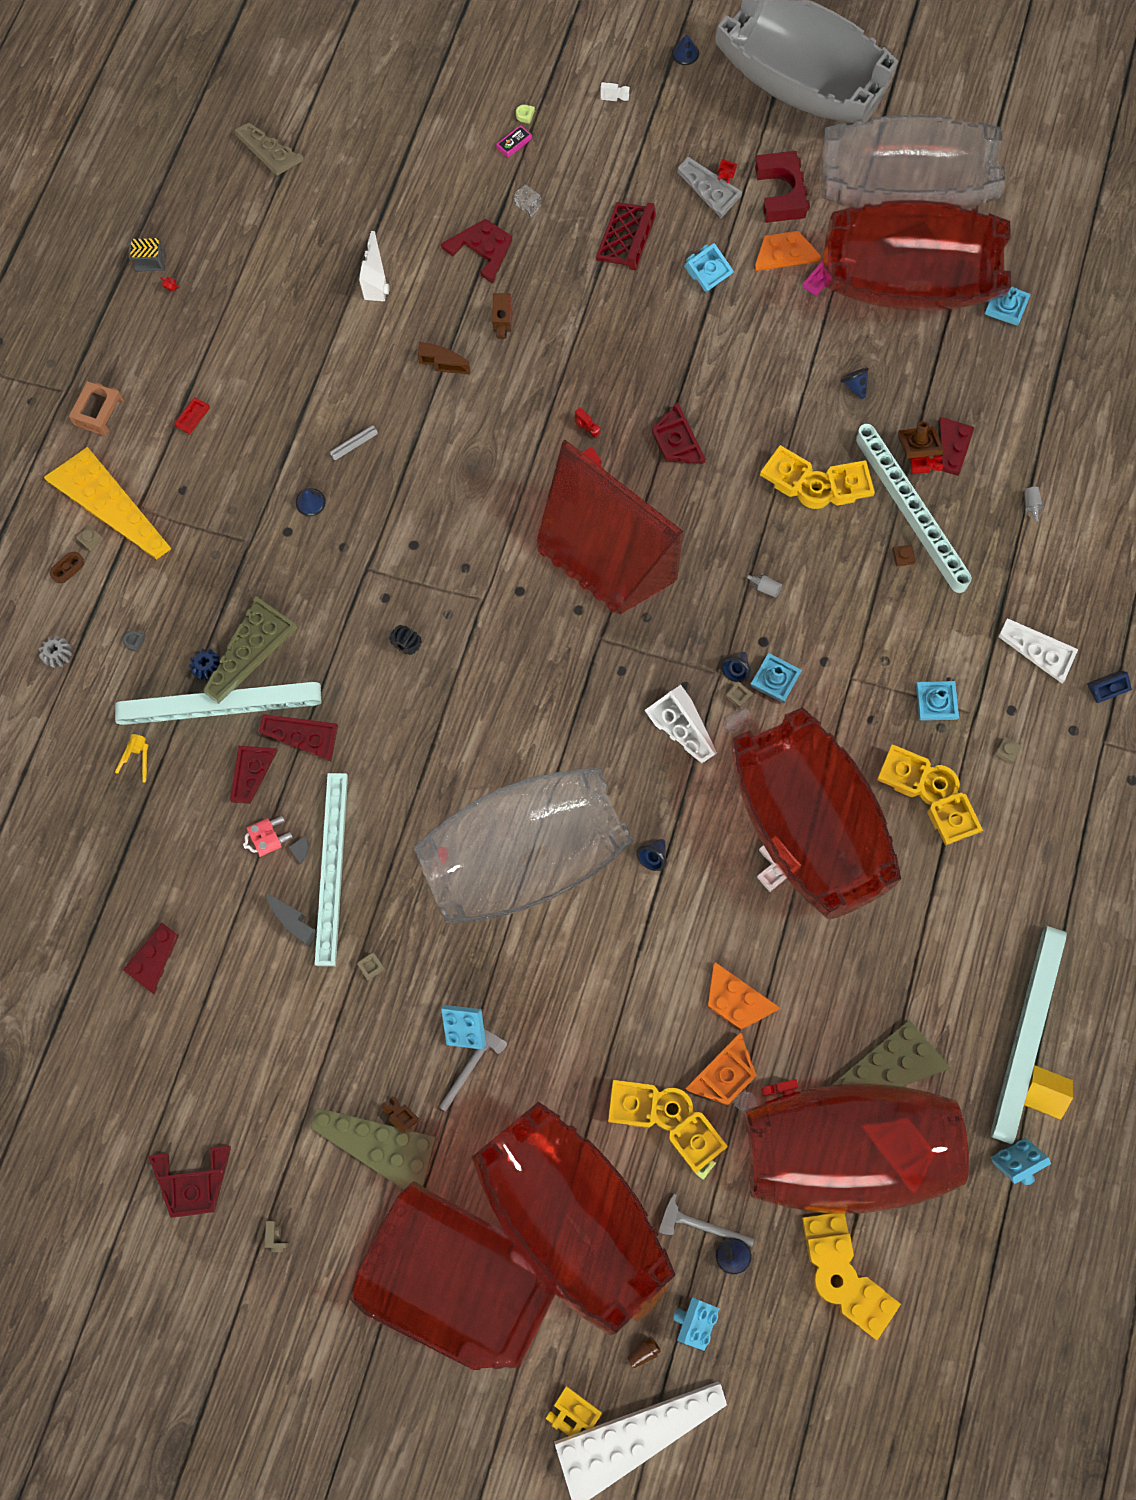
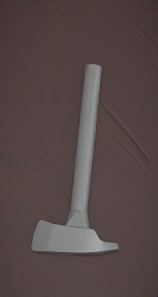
[439,1029,507,1112]
[659,1193,754,1247]

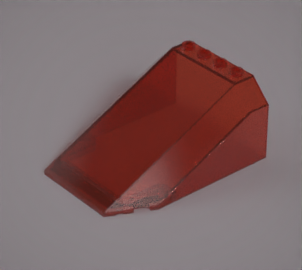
[350,1181,559,1370]

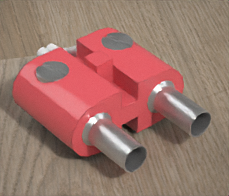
[243,816,292,857]

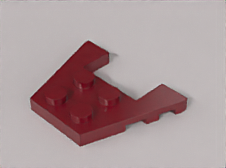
[441,219,512,284]
[148,1145,231,1218]

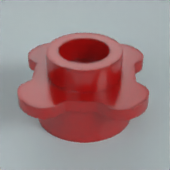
[160,276,180,292]

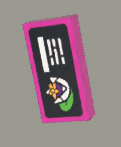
[496,125,532,158]

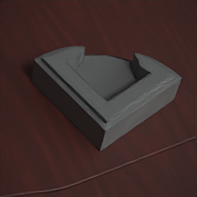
[289,836,309,864]

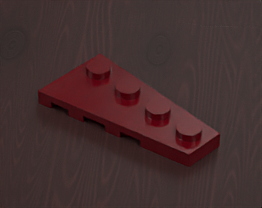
[259,714,338,762]

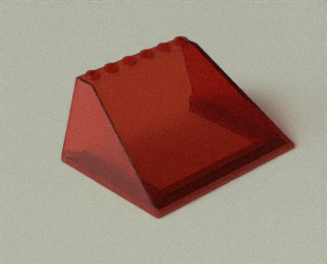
[537,439,683,615]

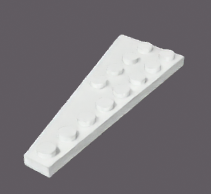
[554,1381,727,1500]

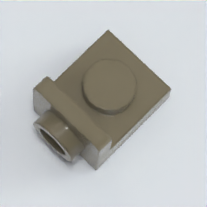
[265,1221,289,1252]

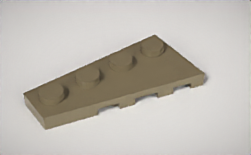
[235,123,303,176]

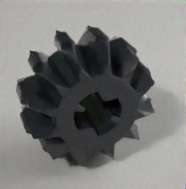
[389,625,422,655]

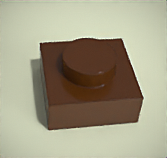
[892,544,916,567]

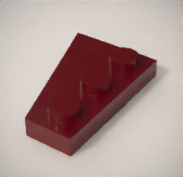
[939,417,975,476]
[230,745,278,804]
[123,923,179,995]

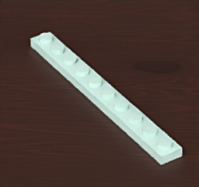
[315,773,348,966]

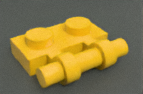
[545,1386,602,1436]

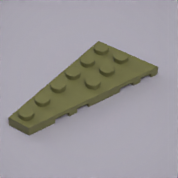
[204,596,297,704]
[816,1020,951,1114]
[311,1108,436,1200]

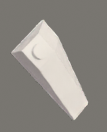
[359,231,389,301]
[645,685,717,763]

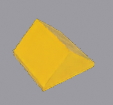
[1024,1065,1073,1120]

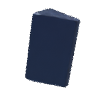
[1087,671,1132,703]

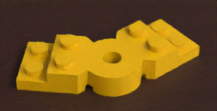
[760,445,875,509]
[877,744,983,846]
[608,1080,728,1173]
[802,1212,901,1340]

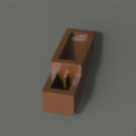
[417,342,471,375]

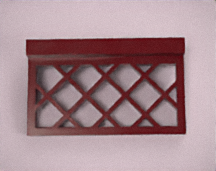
[596,202,656,270]

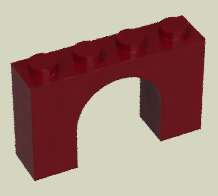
[755,151,810,223]

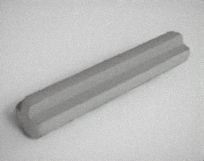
[330,425,378,460]

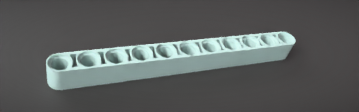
[856,424,972,593]
[115,682,321,725]
[990,926,1067,1144]

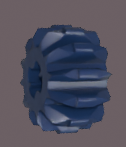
[189,648,220,681]

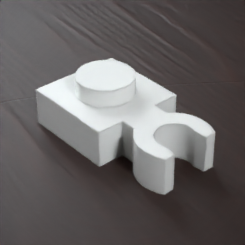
[601,82,630,101]

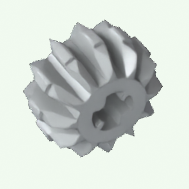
[39,636,72,668]

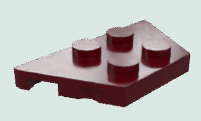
[652,403,706,464]

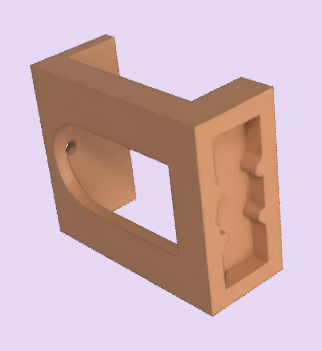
[69,381,124,436]

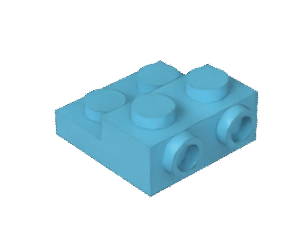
[684,243,734,292]

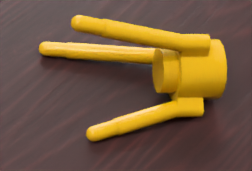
[115,734,149,782]

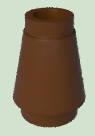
[628,1337,661,1368]

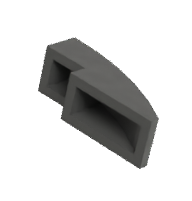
[266,894,317,947]

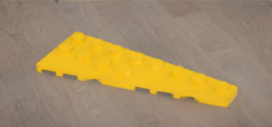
[44,447,171,560]

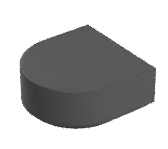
[123,630,146,652]

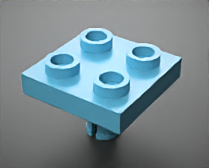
[985,282,1031,326]
[750,653,802,704]
[916,681,959,720]
[441,1005,486,1050]
[991,1138,1051,1185]
[673,1297,720,1351]

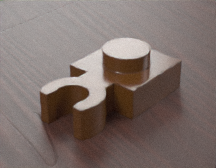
[382,1096,419,1134]

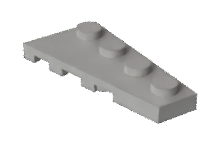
[678,157,742,218]

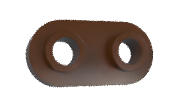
[50,552,84,583]

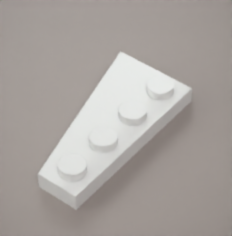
[999,618,1078,684]

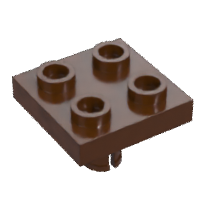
[898,421,943,458]

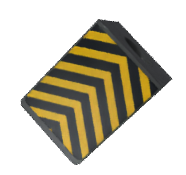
[129,238,166,272]

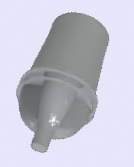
[1024,487,1044,522]
[748,573,782,598]

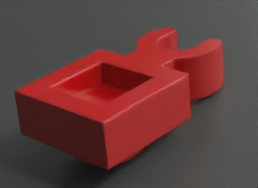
[717,159,738,183]
[575,407,601,438]
[910,456,943,474]
[761,1079,799,1097]

